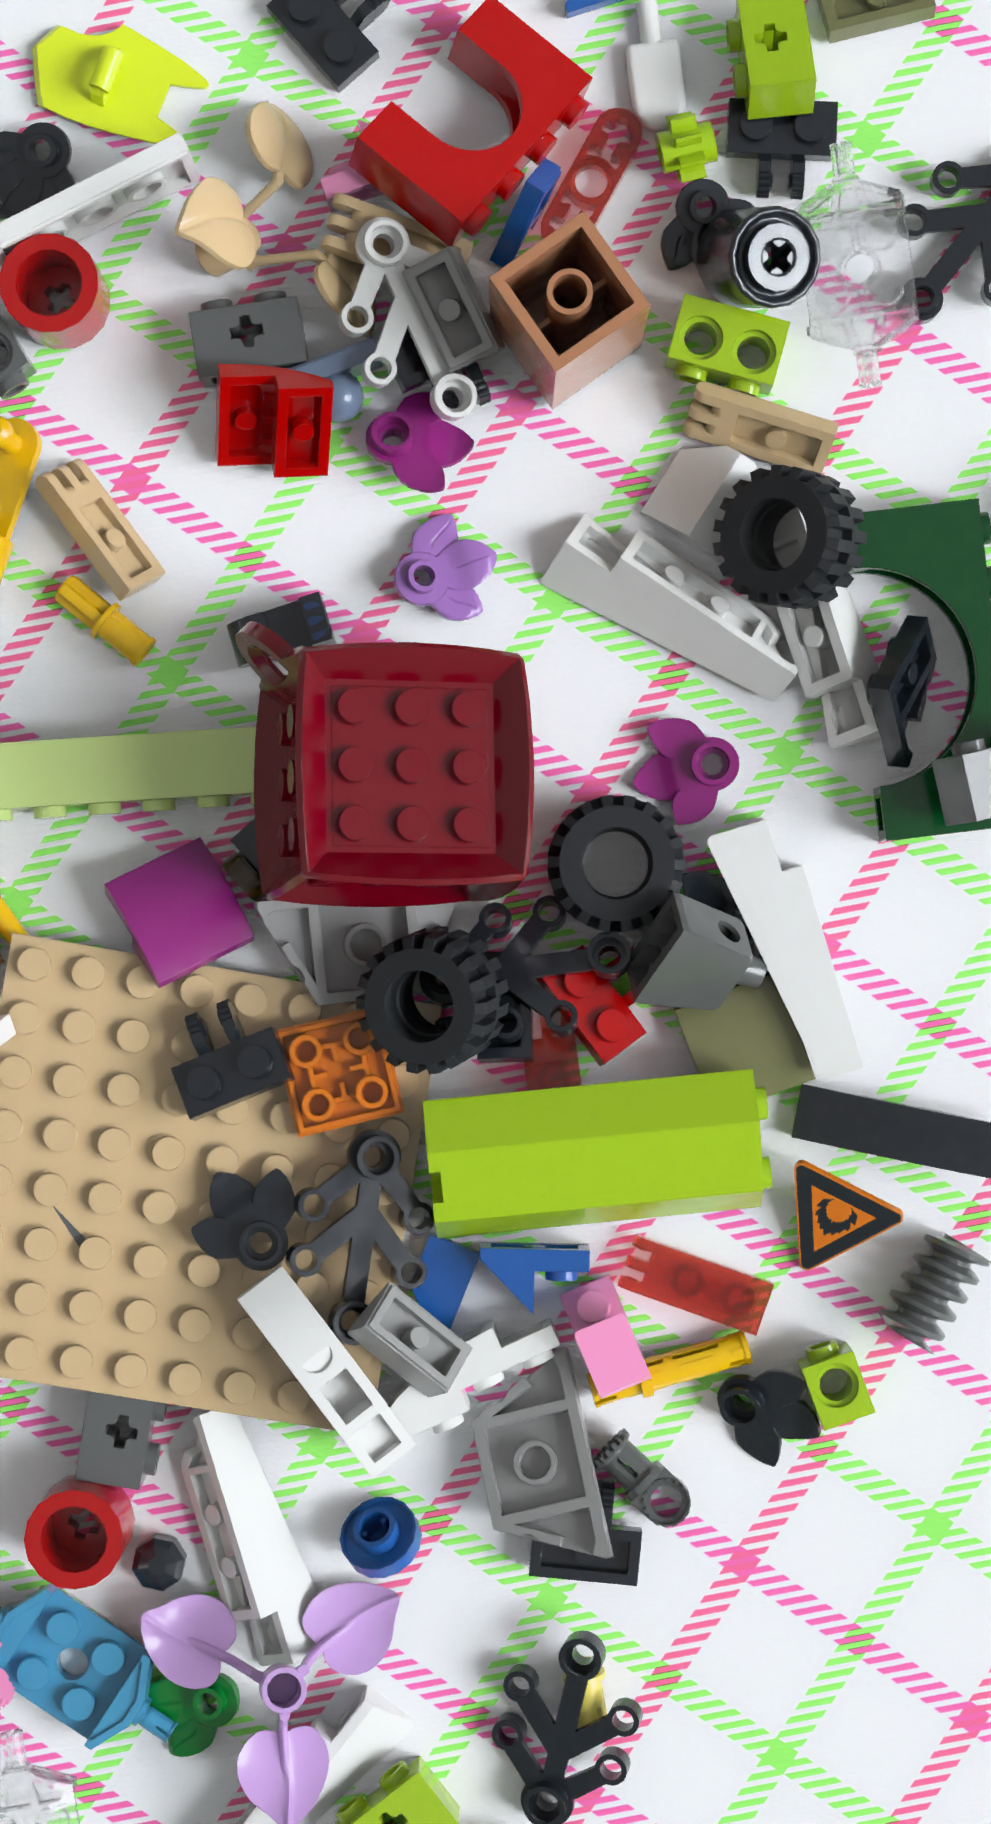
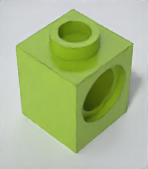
[796,1339,876,1431]

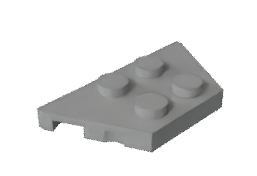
[254,900,456,1006]
[471,1347,614,1559]

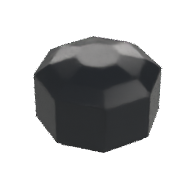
[132,1533,187,1591]

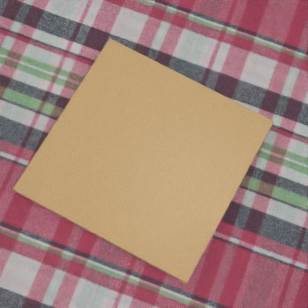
[0,933,442,1430]

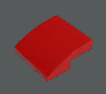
[215,364,334,478]

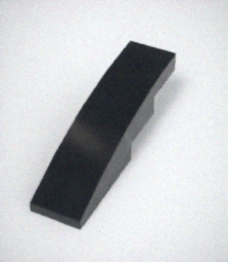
[791,1084,991,1179]

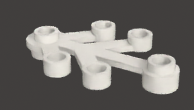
[338,217,477,421]

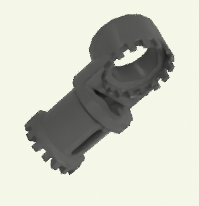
[593,1428,691,1528]

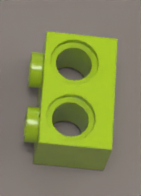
[665,293,791,398]

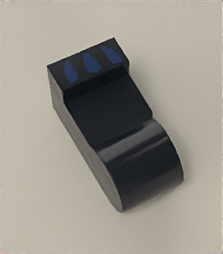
[226,591,336,668]

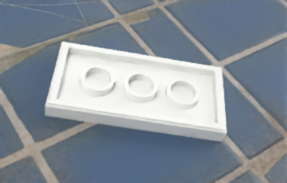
[0,132,201,266]

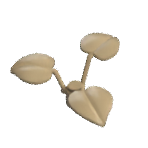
[174,100,376,338]

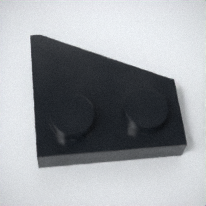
[866,615,937,768]

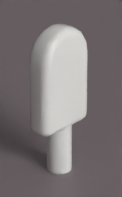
[625,0,686,133]

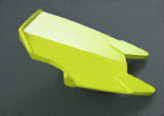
[32,24,209,144]

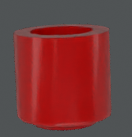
[0,233,110,349]
[24,1474,135,1590]

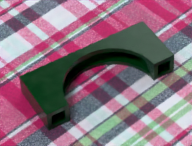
[849,498,991,842]

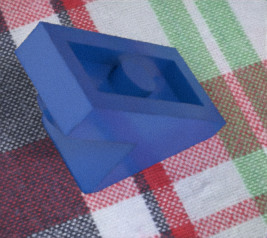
[480,1242,590,1314]

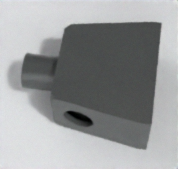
[627,892,766,1010]

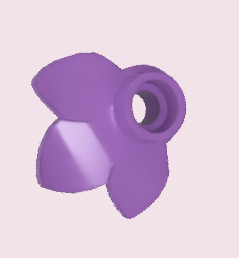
[394,514,497,621]

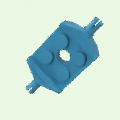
[0,1583,178,1750]

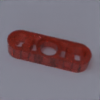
[540,108,642,240]

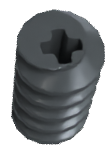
[877,1232,991,1355]

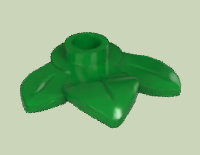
[148,1673,240,1757]

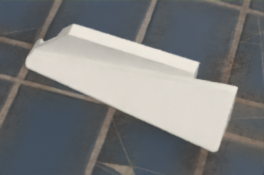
[773,507,881,750]
[541,514,798,701]
[707,819,864,1079]
[180,1410,318,1666]
[235,1685,414,1824]

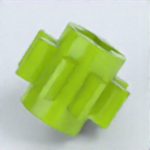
[655,111,718,183]

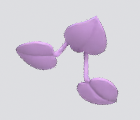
[140,1582,400,1824]

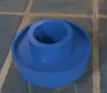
[340,1497,422,1578]

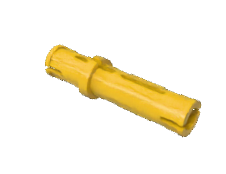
[586,1330,752,1408]

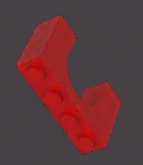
[348,0,593,247]

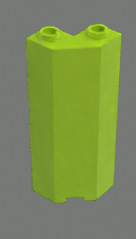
[422,1069,772,1238]

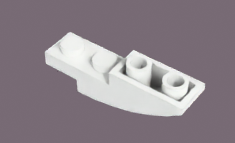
[236,1264,417,1479]
[388,1317,560,1440]

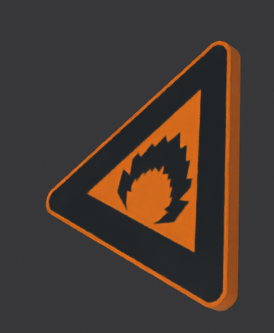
[794,1160,903,1271]

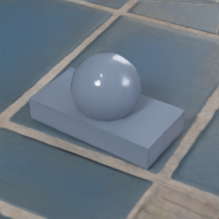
[289,337,383,423]

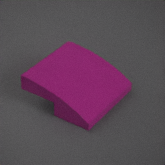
[104,837,254,988]

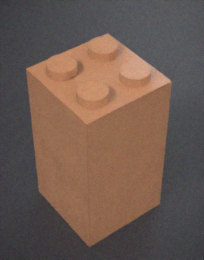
[489,211,651,409]

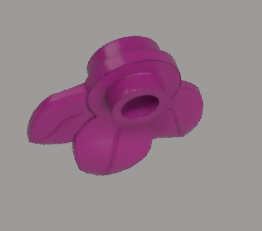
[365,392,474,493]
[633,718,740,825]

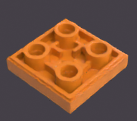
[277,1010,405,1138]

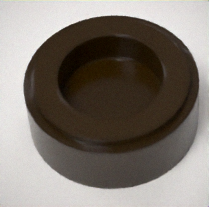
[221,851,265,902]

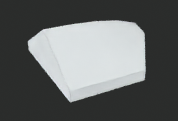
[641,445,757,564]

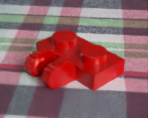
[536,945,647,1066]

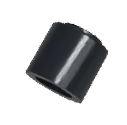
[696,206,821,308]

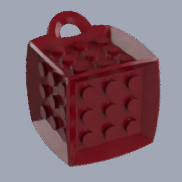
[235,621,534,907]

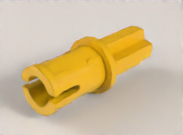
[55,575,157,667]

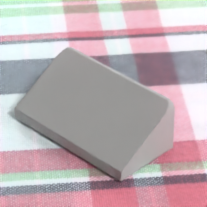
[401,246,505,373]
[348,1282,473,1397]

